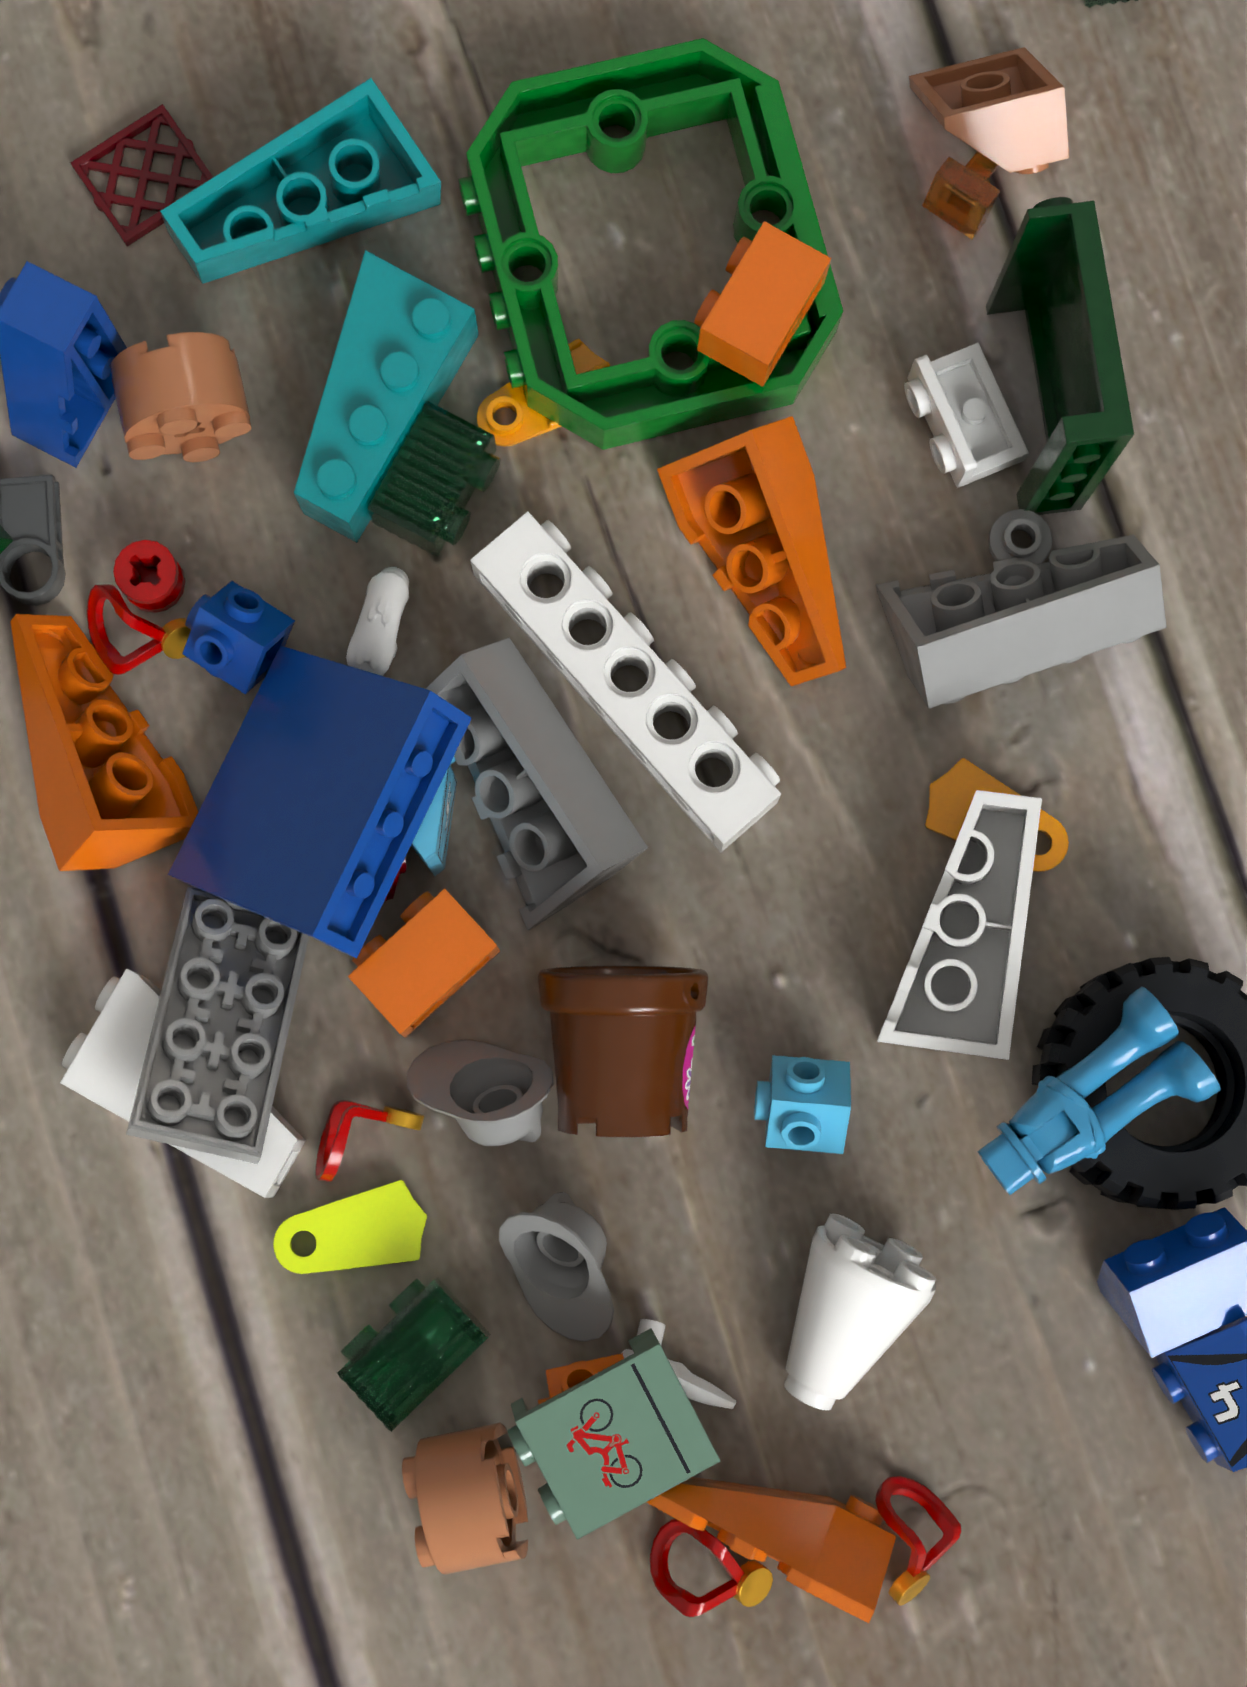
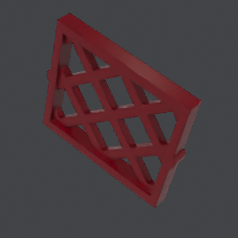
[70,104,213,247]

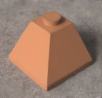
[909,47,1069,174]

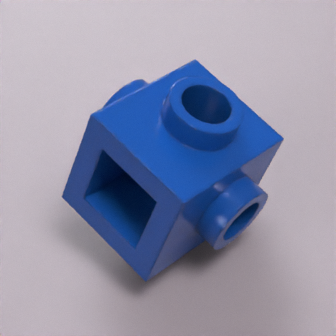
[182,581,295,694]

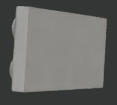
[126,886,309,1164]

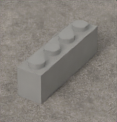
[876,535,1167,709]
[426,637,648,930]

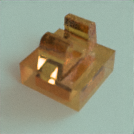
[922,151,1000,239]

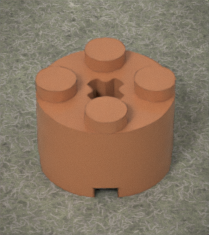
[110,332,252,462]
[402,1423,528,1574]

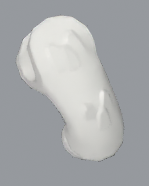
[346,567,409,676]

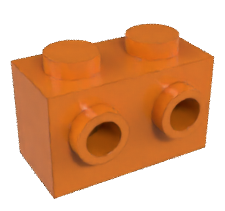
[694,221,832,387]
[348,888,500,1038]

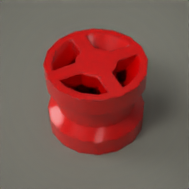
[113,540,186,613]

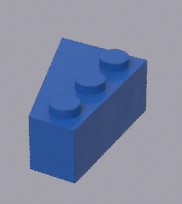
[0,261,127,468]

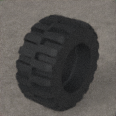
[1032,957,1247,1210]

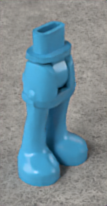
[977,986,1221,1195]

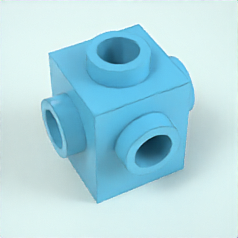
[754,1055,851,1154]

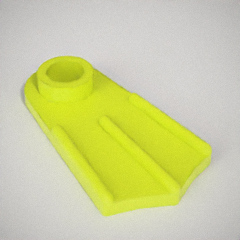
[273,1180,427,1274]

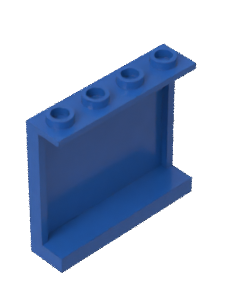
[168,645,472,959]

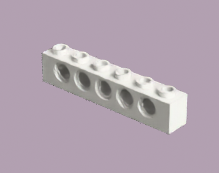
[470,511,781,853]

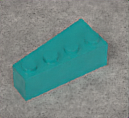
[160,78,441,284]
[294,250,479,543]

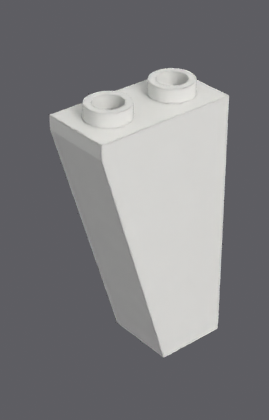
[60,968,306,1198]

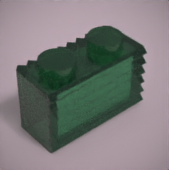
[368,401,501,556]
[337,1277,491,1432]

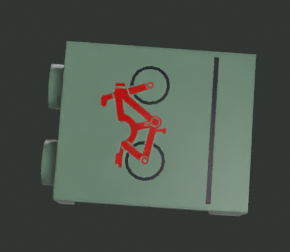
[507,1328,721,1540]

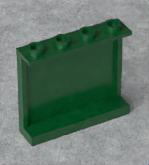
[986,197,1134,515]

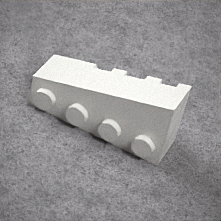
[877,790,1042,1060]

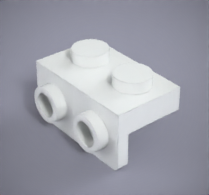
[904,342,1029,488]

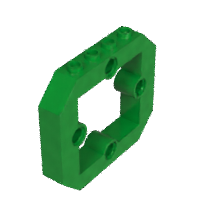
[458,38,843,450]

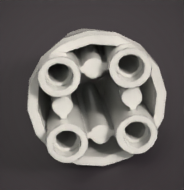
[784,1213,936,1410]

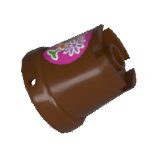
[538,966,708,1137]

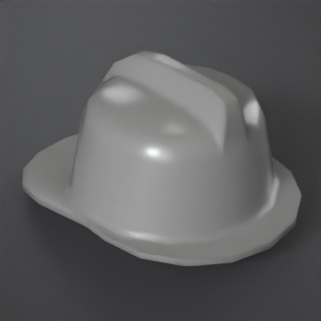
[407,1040,554,1146]
[499,1192,614,1341]

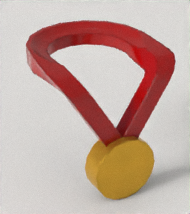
[87,584,191,675]
[315,1100,424,1182]
[875,1476,961,1606]
[650,1519,773,1617]

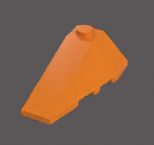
[657,416,846,686]
[10,614,198,871]
[646,1477,896,1623]

